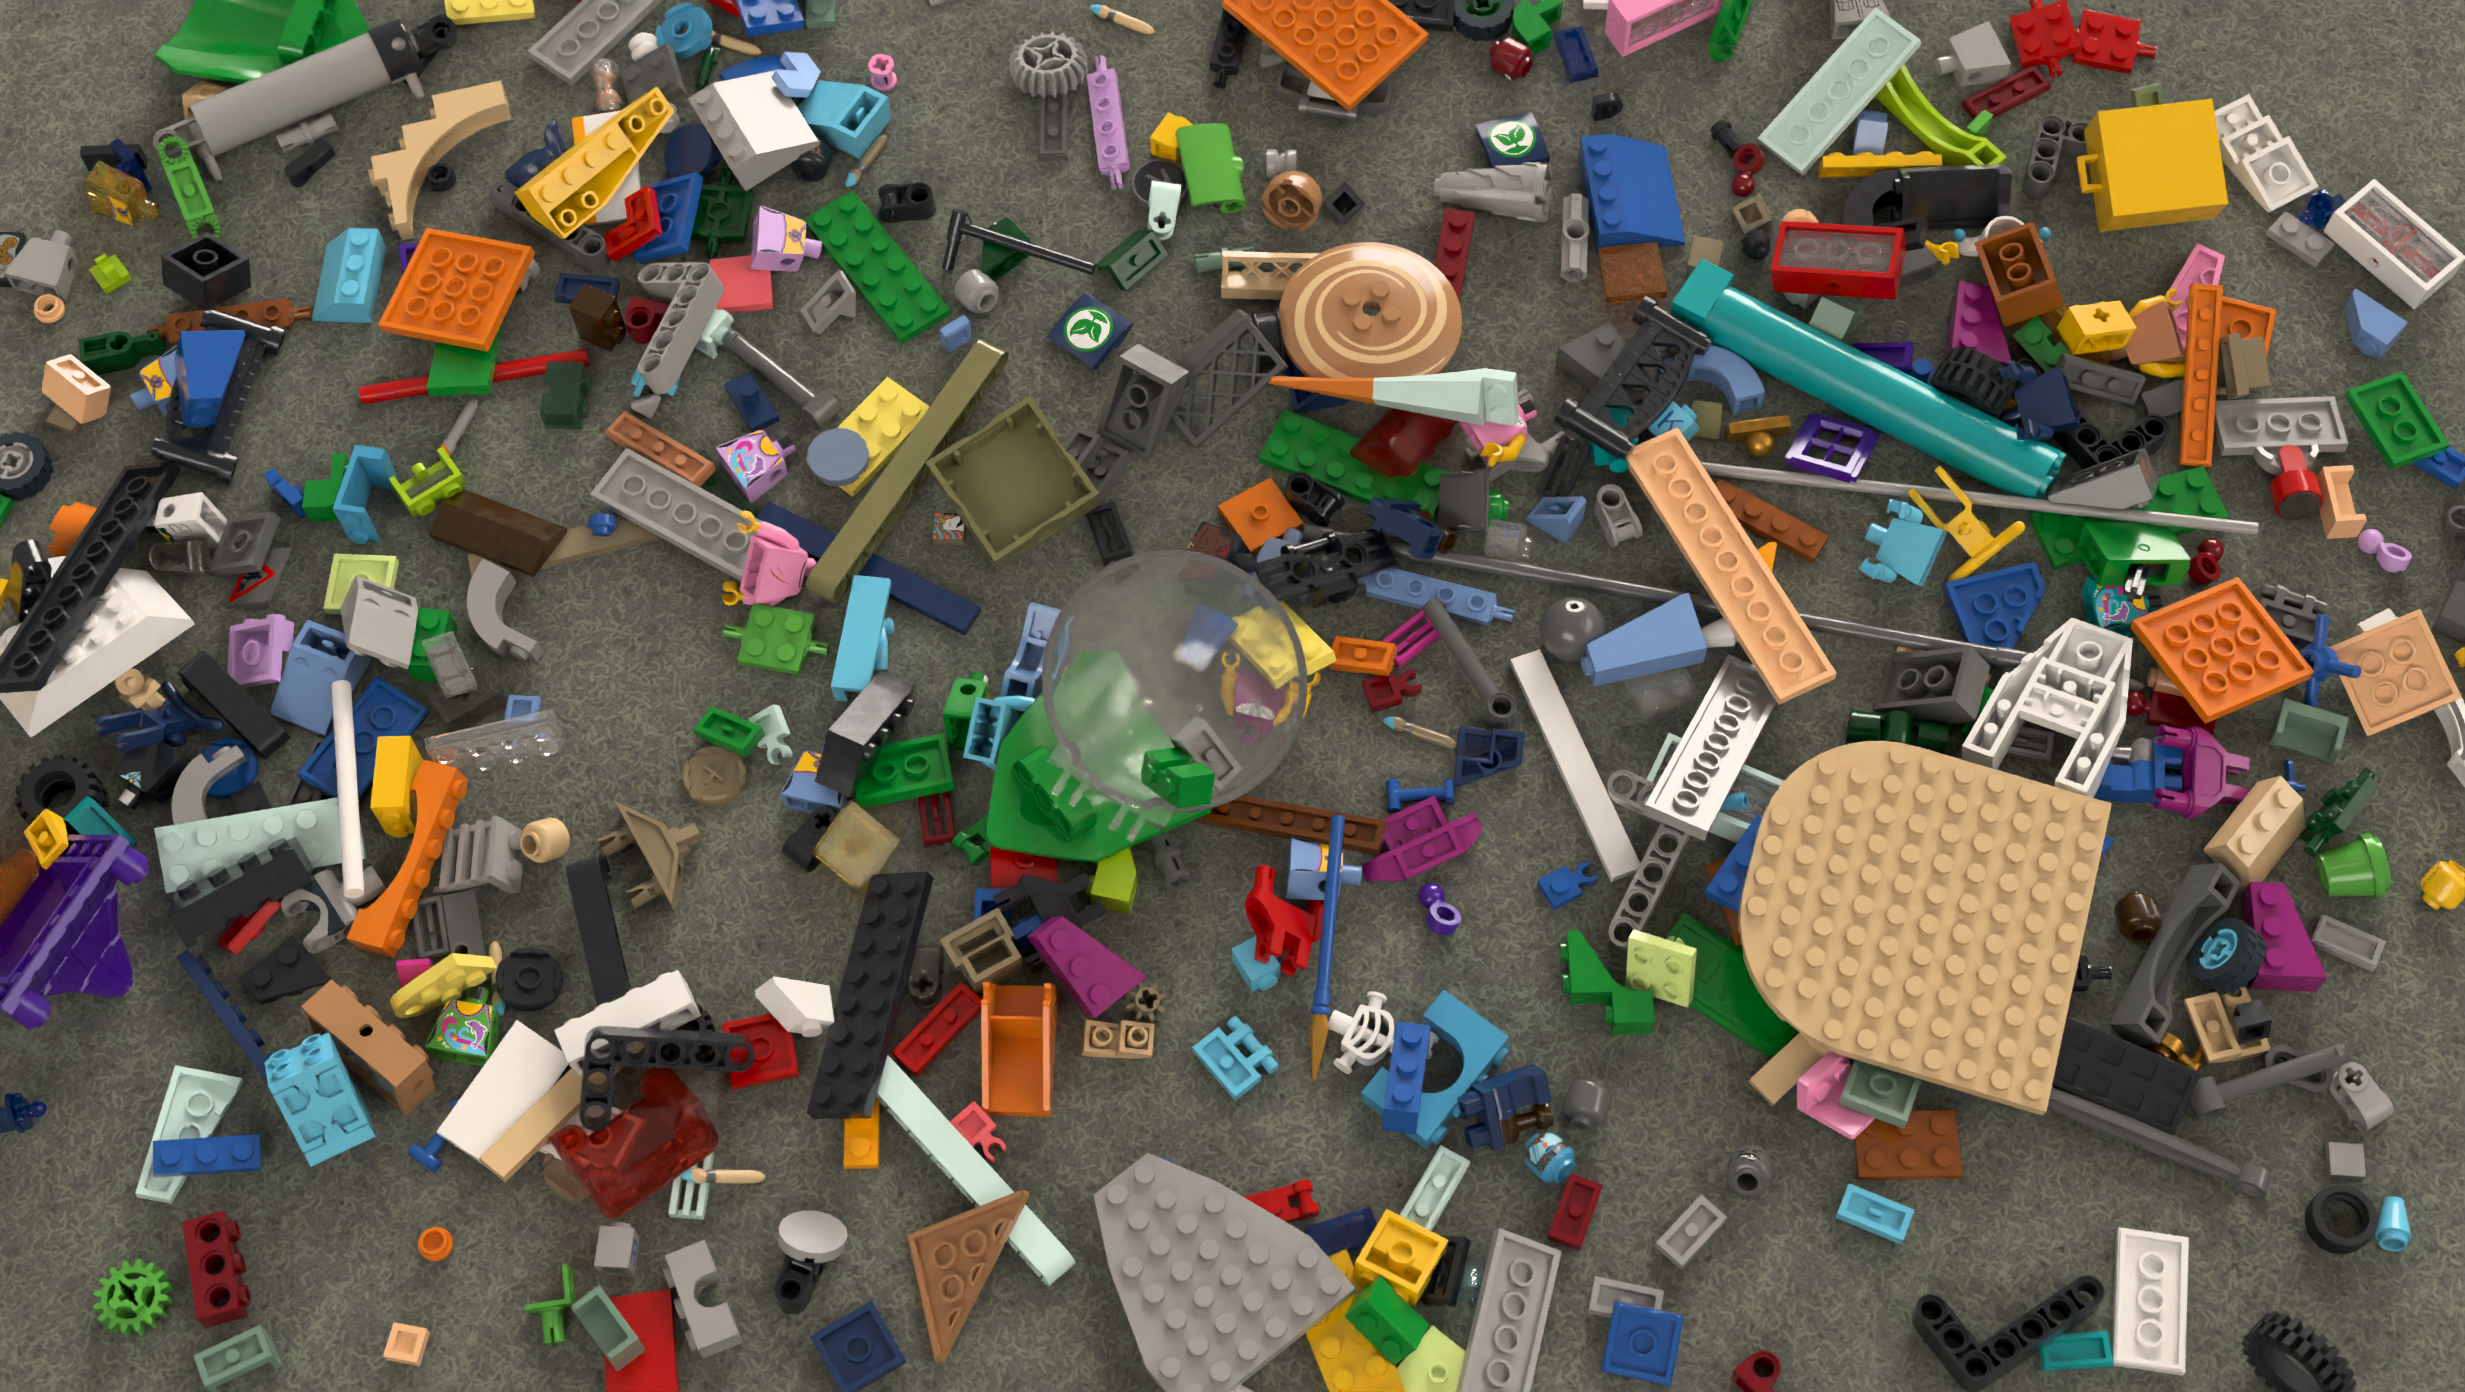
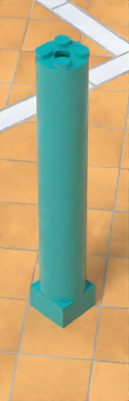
[1670,259,2067,499]

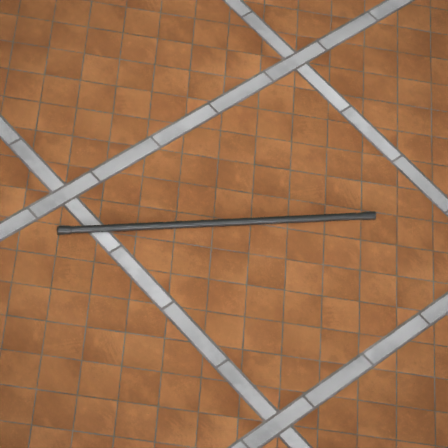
[1303,523,2028,669]

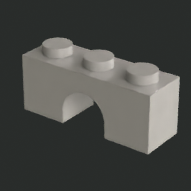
[663,1240,742,1359]

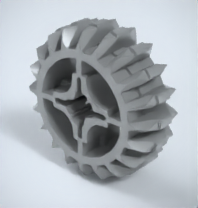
[1009,31,1087,99]

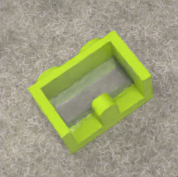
[389,447,466,517]

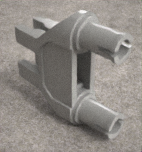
[1465,388,1570,482]

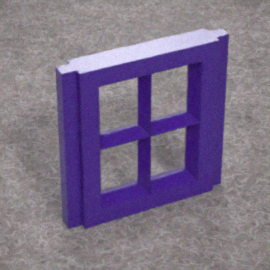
[1784,413,1880,483]

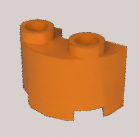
[48,501,97,557]

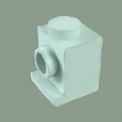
[695,308,734,359]

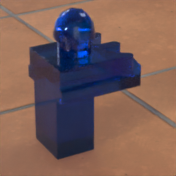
[2299,189,2346,229]
[0,1092,47,1134]

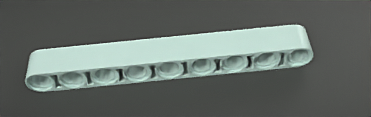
[876,1054,1076,1286]

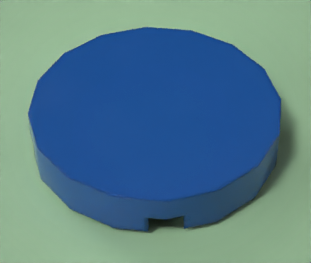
[196,738,258,800]

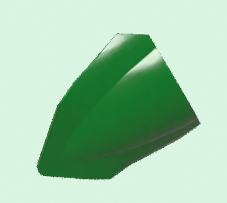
[155,0,370,83]
[986,648,1225,863]

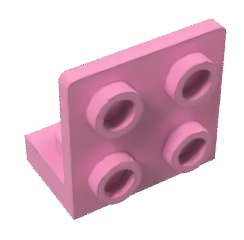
[1797,1051,1876,1140]

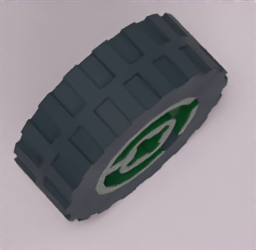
[1453,0,1514,41]

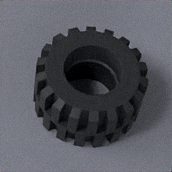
[1929,347,2017,419]
[14,755,109,835]

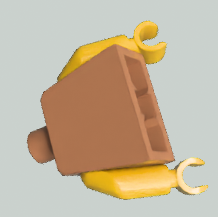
[2108,288,2185,378]

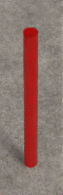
[359,349,590,405]

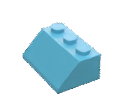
[312,228,386,323]

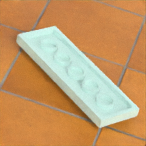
[1757,7,1921,176]
[154,797,366,893]

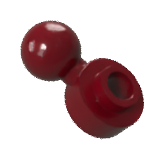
[1732,143,1765,197]
[2188,538,2224,586]

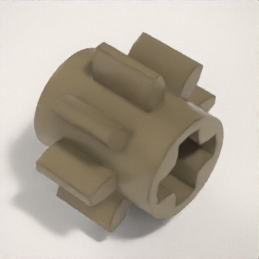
[1125,981,1167,1024]

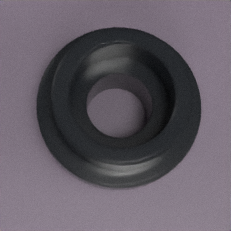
[426,163,456,192]

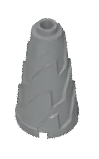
[1434,162,1552,222]

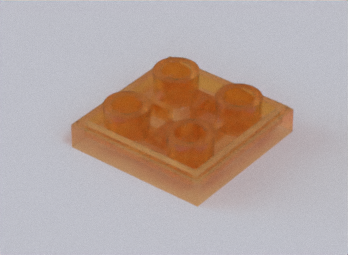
[1597,242,1667,303]

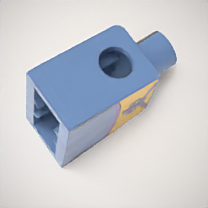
[130,346,177,417]
[781,742,848,820]
[1286,837,1362,900]

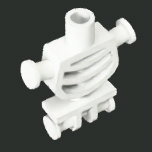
[1328,991,1439,1074]

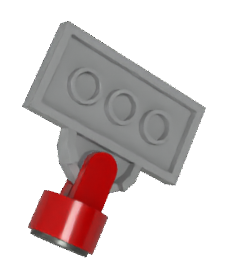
[2214,396,2349,520]

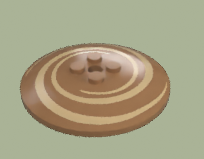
[1279,242,1462,378]

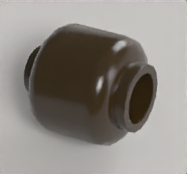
[2115,892,2162,943]

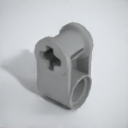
[1594,484,1643,548]
[2328,1062,2394,1132]

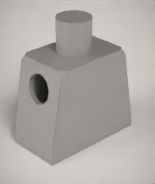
[1934,21,2011,86]
[4,230,78,302]

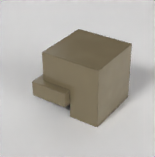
[2216,333,2271,400]
[940,908,1022,995]

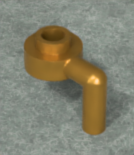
[2148,1032,2206,1071]

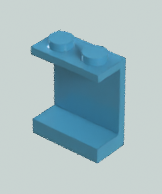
[333,445,399,544]

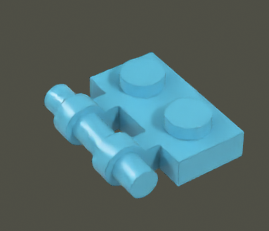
[1192,1016,1279,1101]

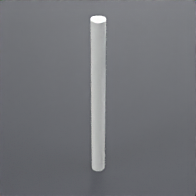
[331,680,364,898]

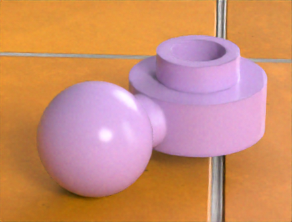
[2358,529,2412,573]

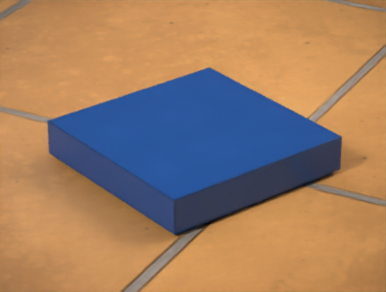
[1601,1300,1684,1386]

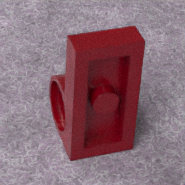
[625,297,670,344]
[1730,1350,1781,1392]

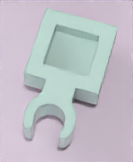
[748,705,792,765]

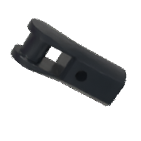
[284,138,336,187]

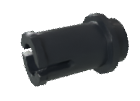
[1710,120,1743,158]

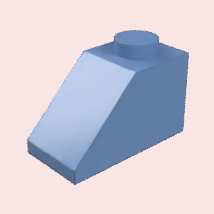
[2344,289,2407,361]

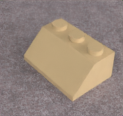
[2203,775,2305,892]

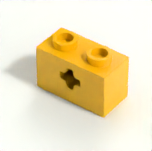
[2056,300,2136,355]

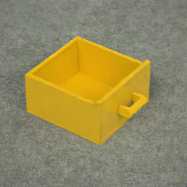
[2076,99,2228,233]

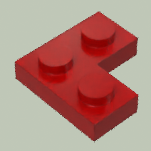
[604,185,662,262]

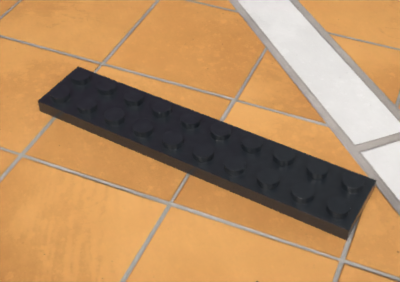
[0,461,181,693]

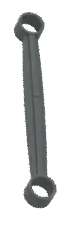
[2047,1088,2272,1199]

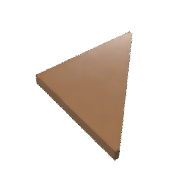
[907,1189,1029,1363]

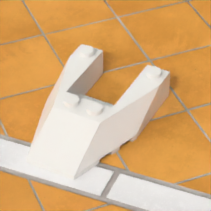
[1961,618,2133,798]

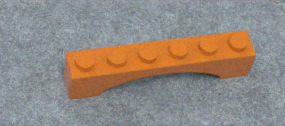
[346,759,468,959]

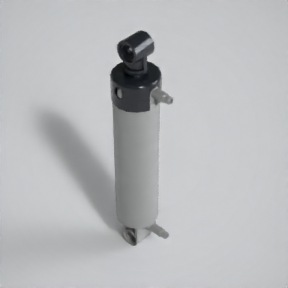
[153,15,457,183]

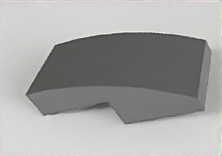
[2141,378,2183,419]

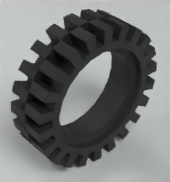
[2242,1311,2356,1392]

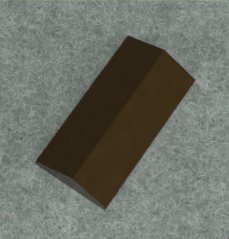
[429,489,568,577]

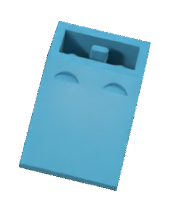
[798,80,892,159]

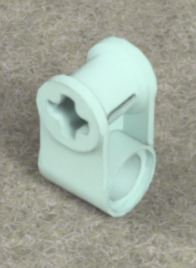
[1147,181,1181,241]

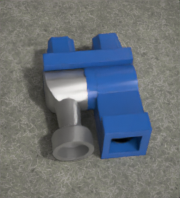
[2094,737,2182,804]

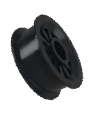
[1252,307,1285,374]

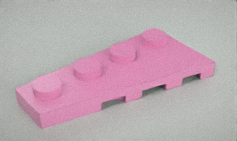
[2170,243,2225,351]

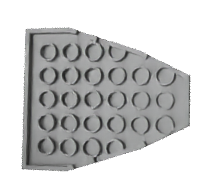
[1094,1153,1356,1392]

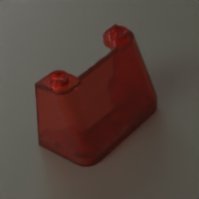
[548,1067,719,1219]

